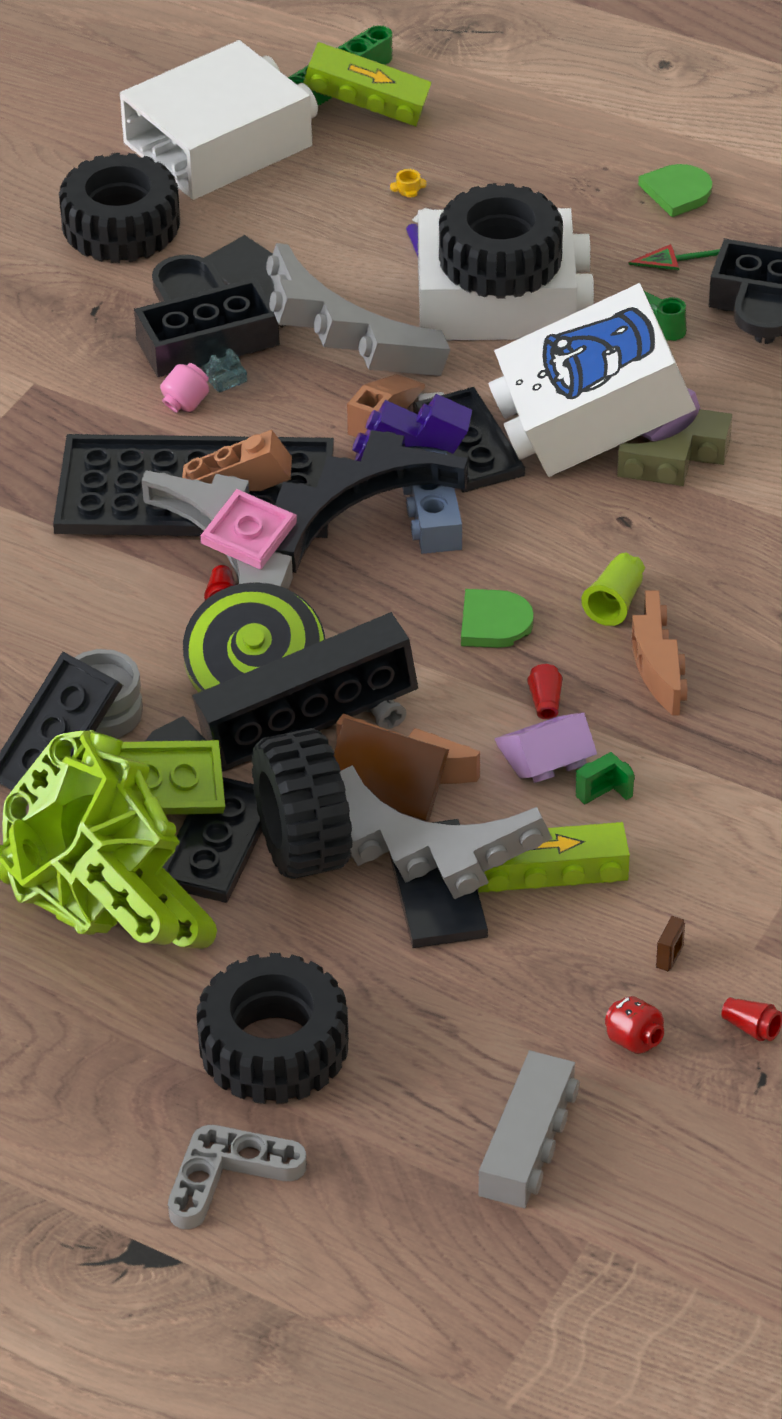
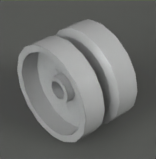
[74,649,143,738]

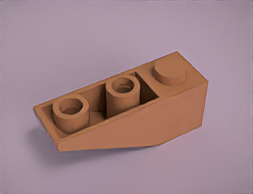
[347,374,425,437]
[182,429,292,491]

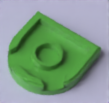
[638,164,712,217]
[461,589,534,648]

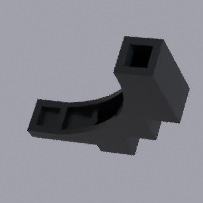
[275,430,469,573]

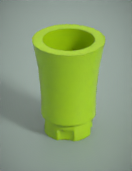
[581,553,645,626]

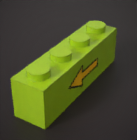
[303,42,432,126]
[478,822,630,893]

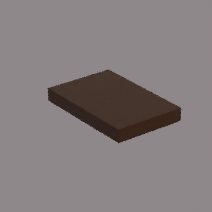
[334,719,449,821]

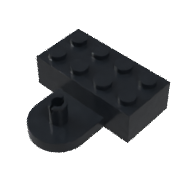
[708,238,782,344]
[134,255,280,378]

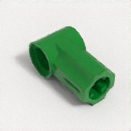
[643,290,687,341]

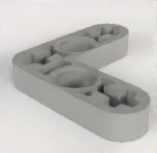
[168,1125,307,1229]

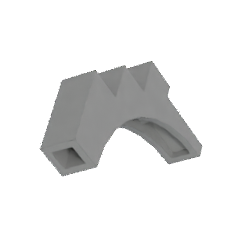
[266,243,450,376]
[142,470,293,590]
[340,765,553,899]

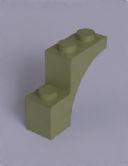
[617,409,732,486]

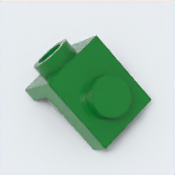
[575,752,635,805]

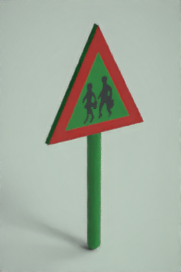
[628,244,720,270]

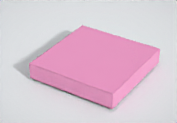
[200,489,297,570]

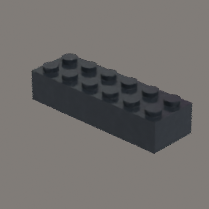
[192,612,419,772]

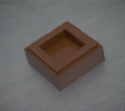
[656,916,685,972]

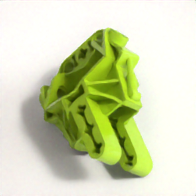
[0,730,217,949]

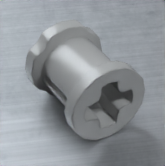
[367,688,406,730]

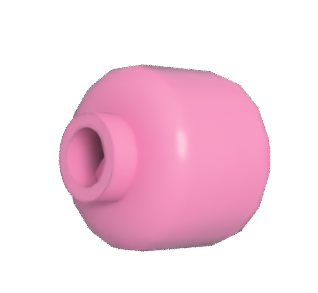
[160,363,209,413]

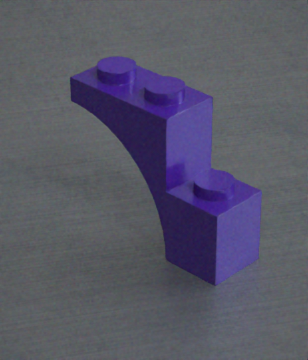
[352,394,472,461]

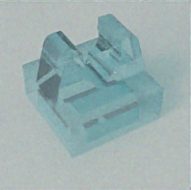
[202,349,247,393]

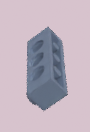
[403,446,462,554]

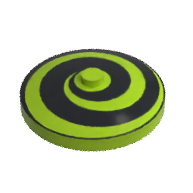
[183,582,325,693]

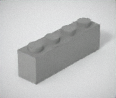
[479,1050,580,1208]

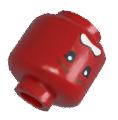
[605,996,664,1054]

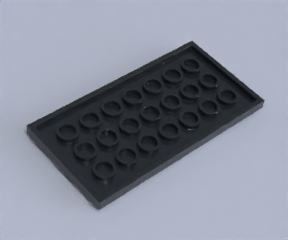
[53,434,334,538]

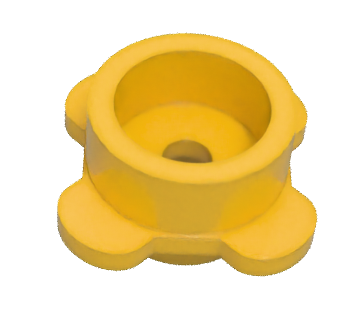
[390,169,427,197]

